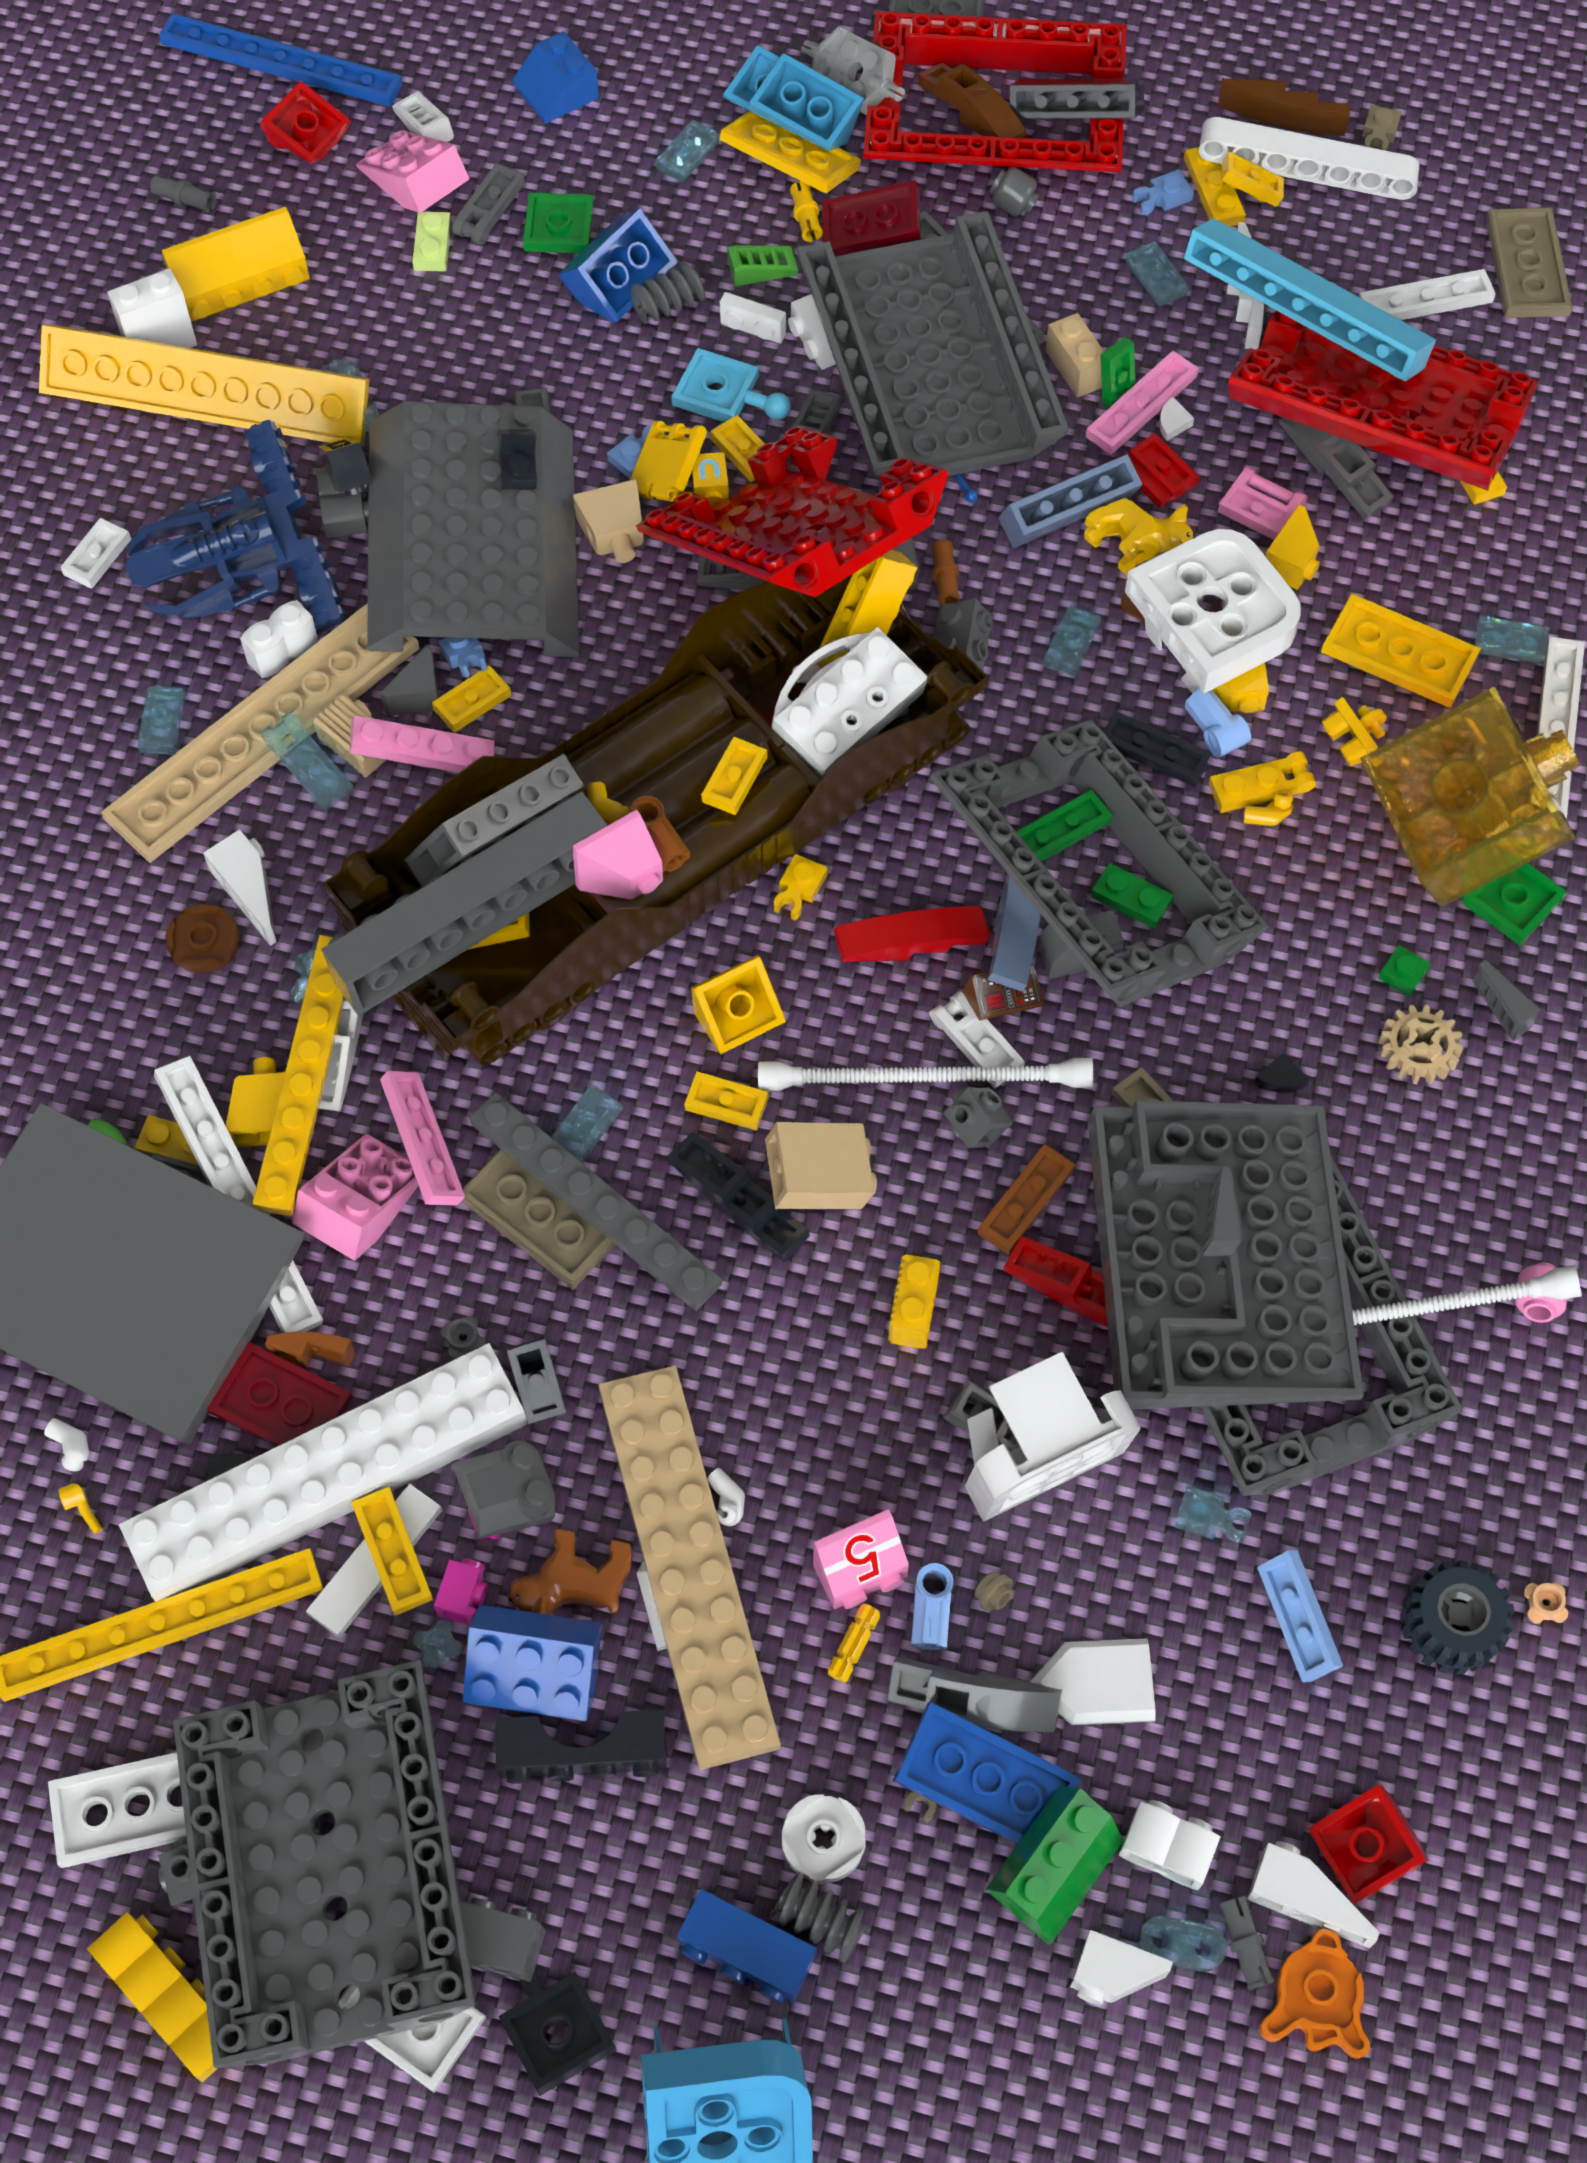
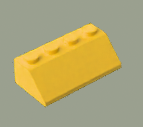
[161,206,310,322]

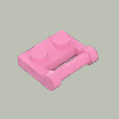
[1218,466,1308,540]

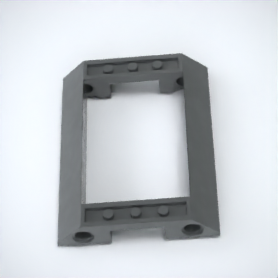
[930,720,1268,1007]
[1200,1154,1463,1496]

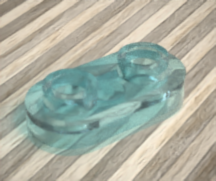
[1139,1916,1227,1972]

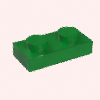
[1100,337,1136,409]
[1091,863,1174,929]

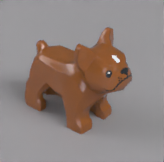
[507,1529,632,1615]

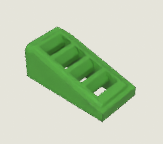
[727,245,798,287]

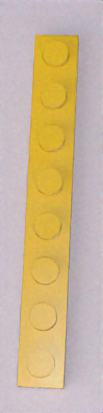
[252,935,345,1216]
[0,1548,323,1702]

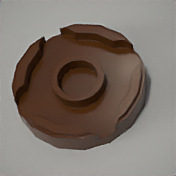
[165,903,241,974]

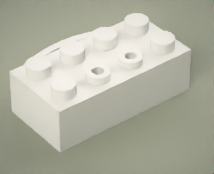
[771,627,927,781]

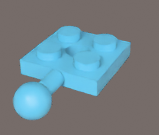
[672,348,791,422]

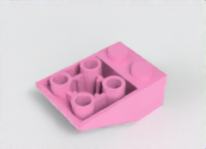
[356,130,469,213]
[292,1133,419,1261]

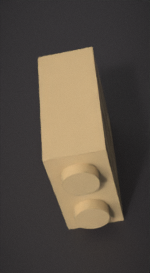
[765,1122,877,1209]

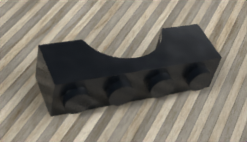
[495,1710,667,1784]

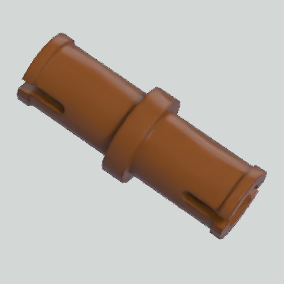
[931,540,960,605]

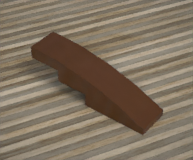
[1218,78,1350,136]

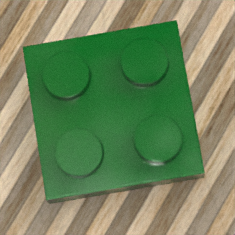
[523,192,594,253]
[1461,849,1567,946]

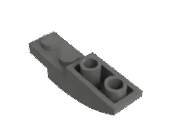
[1279,417,1394,521]
[887,1656,1062,1732]

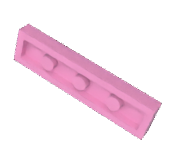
[1086,351,1199,455]
[349,715,494,773]
[380,1071,465,1205]

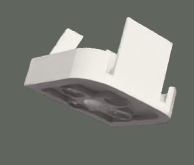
[1125,529,1301,694]
[965,1352,1140,1522]

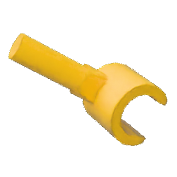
[58,1483,103,1535]

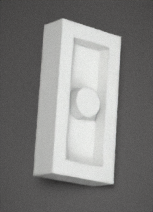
[720,292,786,344]
[61,518,131,589]

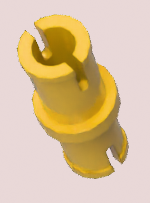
[790,181,823,242]

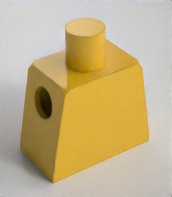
[226,1057,285,1147]

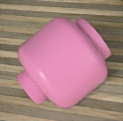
[1515,1262,1567,1323]

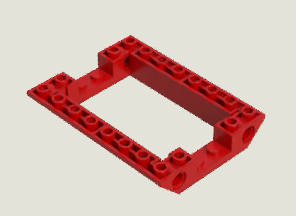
[863,11,1127,173]

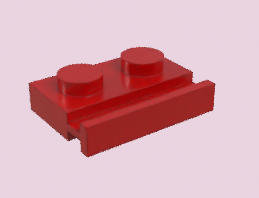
[1118,433,1199,510]

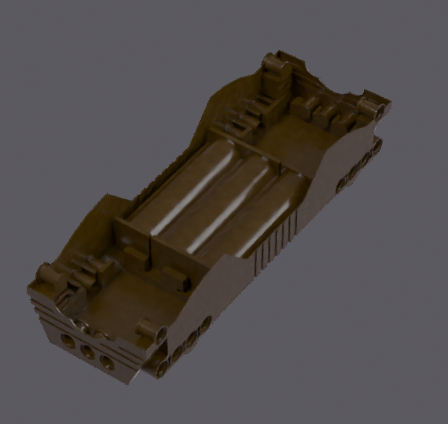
[323,574,989,1066]

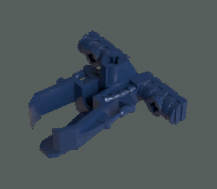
[125,419,349,631]

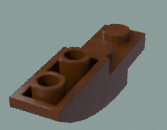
[918,63,1026,138]

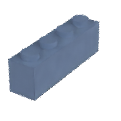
[998,454,1143,548]

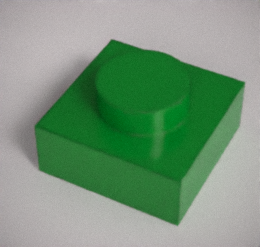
[1378,945,1431,997]

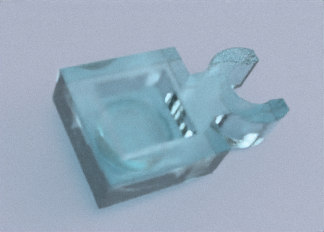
[1174,1485,1252,1542]

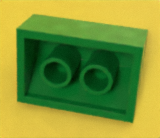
[986,1786,1124,1945]

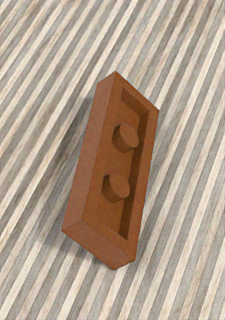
[977,1144,1076,1255]

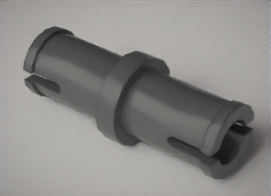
[150,174,217,212]
[1219,1896,1275,1990]

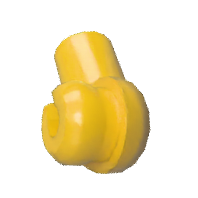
[1243,791,1294,826]

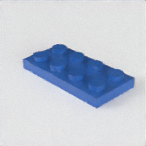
[892,1702,1081,1844]

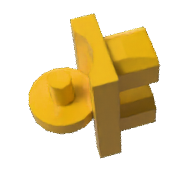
[1322,697,1387,767]

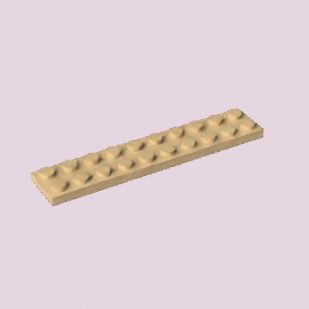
[101,603,420,863]
[599,1365,781,1771]

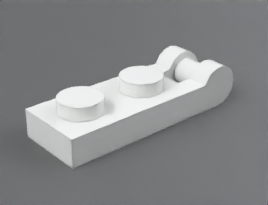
[929,991,1025,1088]

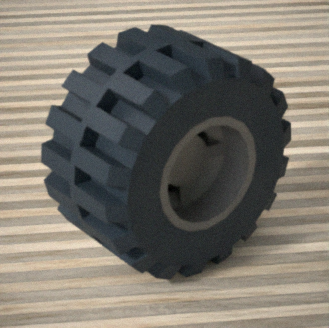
[1400,1560,1515,1675]

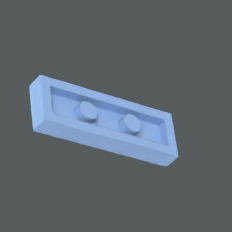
[1257,1550,1343,1682]

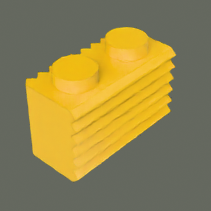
[888,1254,940,1349]

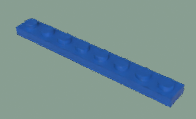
[159,13,403,107]

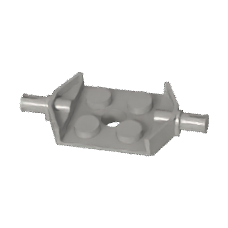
[801,26,905,115]

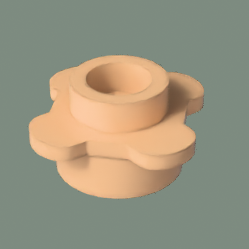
[1524,1582,1568,1624]

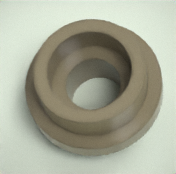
[975,1572,1013,1611]

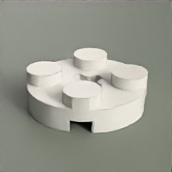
[782,1794,866,1884]

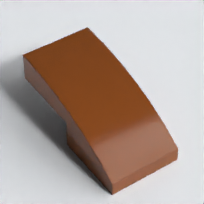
[265,1332,356,1369]

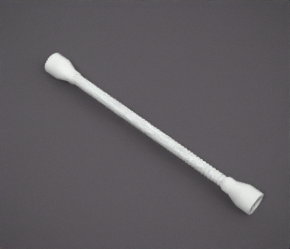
[758,1058,1093,1092]
[1352,1265,1582,1325]

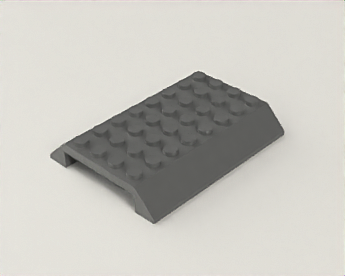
[797,211,1069,476]
[367,401,579,657]

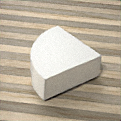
[1160,397,1194,441]

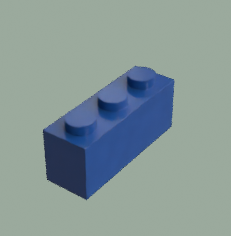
[677,1889,817,2004]

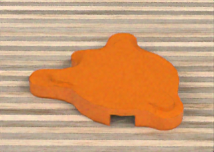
[1259,1928,1370,2059]

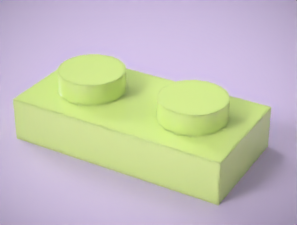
[413,212,451,271]

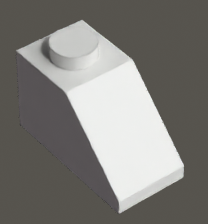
[1070,1930,1173,2005]

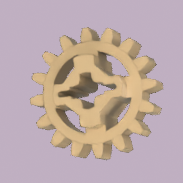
[1379,1005,1464,1085]

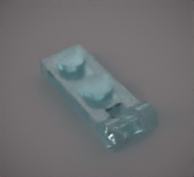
[260,711,353,811]

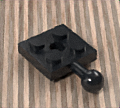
[498,1963,617,2096]

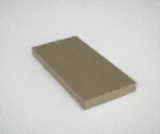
[1486,207,1572,318]
[461,1149,615,1290]

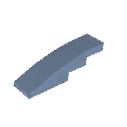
[987,873,1041,992]

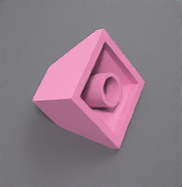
[572,810,663,899]

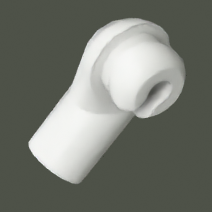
[44,1418,89,1472]

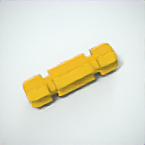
[828,1604,880,1683]

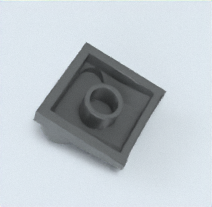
[451,1441,555,1539]

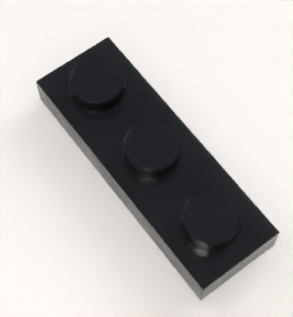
[1103,711,1212,787]

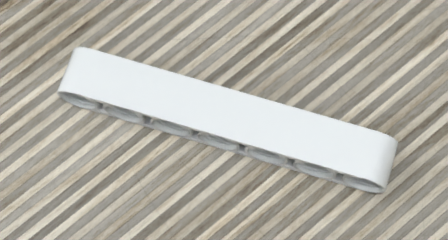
[1199,117,1419,200]

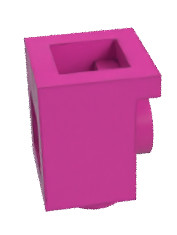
[434,1558,488,1626]

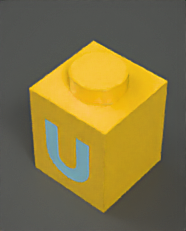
[691,452,729,507]

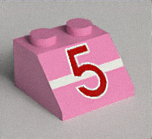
[813,1509,909,1609]

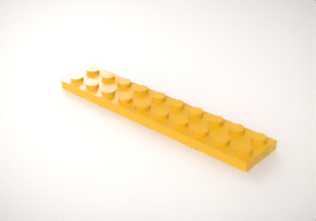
[39,324,370,447]

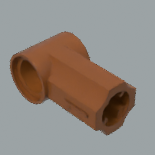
[631,796,690,872]

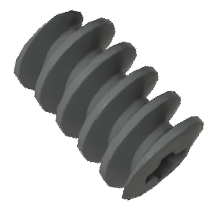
[631,263,706,325]
[772,1872,868,1963]

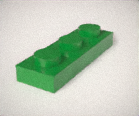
[1017,790,1113,862]

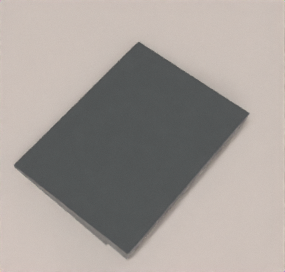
[1087,1100,1364,1410]
[0,1103,306,1445]

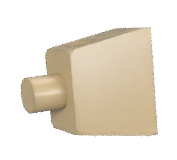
[573,479,644,563]

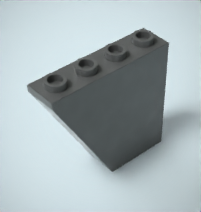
[405,754,584,888]

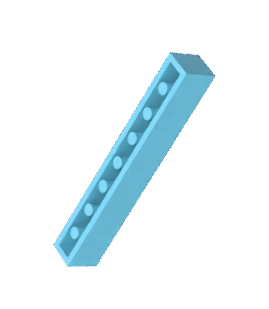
[1184,218,1436,381]

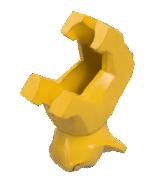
[1084,497,1193,576]

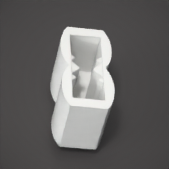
[240,600,318,678]
[1119,1800,1220,1890]

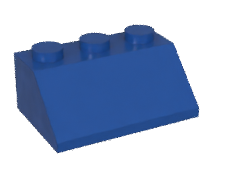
[558,208,678,323]

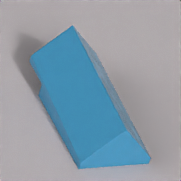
[723,45,864,152]

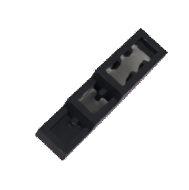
[667,1132,810,1262]

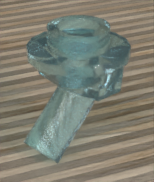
[288,951,315,1004]

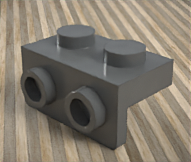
[934,598,993,671]

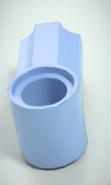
[1184,689,1251,758]
[911,1563,953,1651]

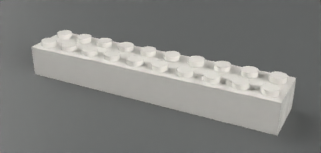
[119,1343,527,1602]

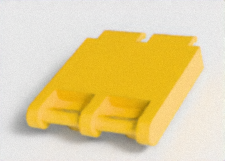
[630,421,707,502]

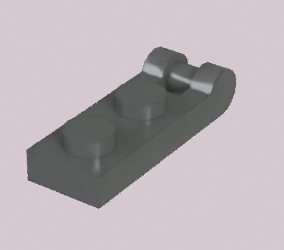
[452,163,525,245]

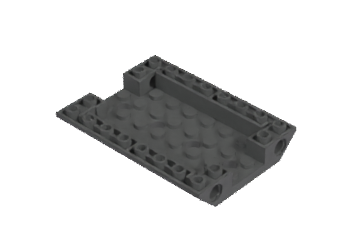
[173,1660,476,2068]

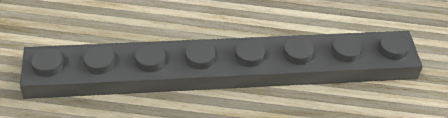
[469,1092,722,1311]

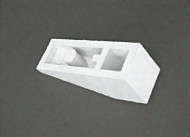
[203,829,276,946]
[1247,1842,1380,1948]

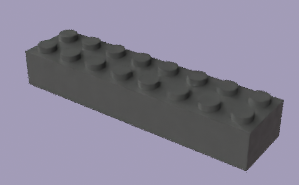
[321,791,607,1016]

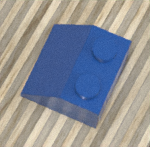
[512,31,599,124]

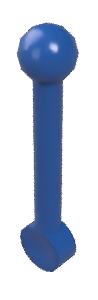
[953,474,978,503]

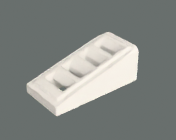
[392,91,454,142]

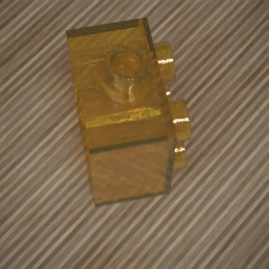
[1360,687,1581,907]

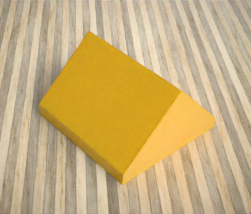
[692,955,786,1054]

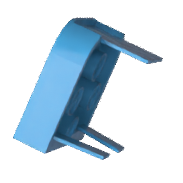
[641,2019,813,2163]

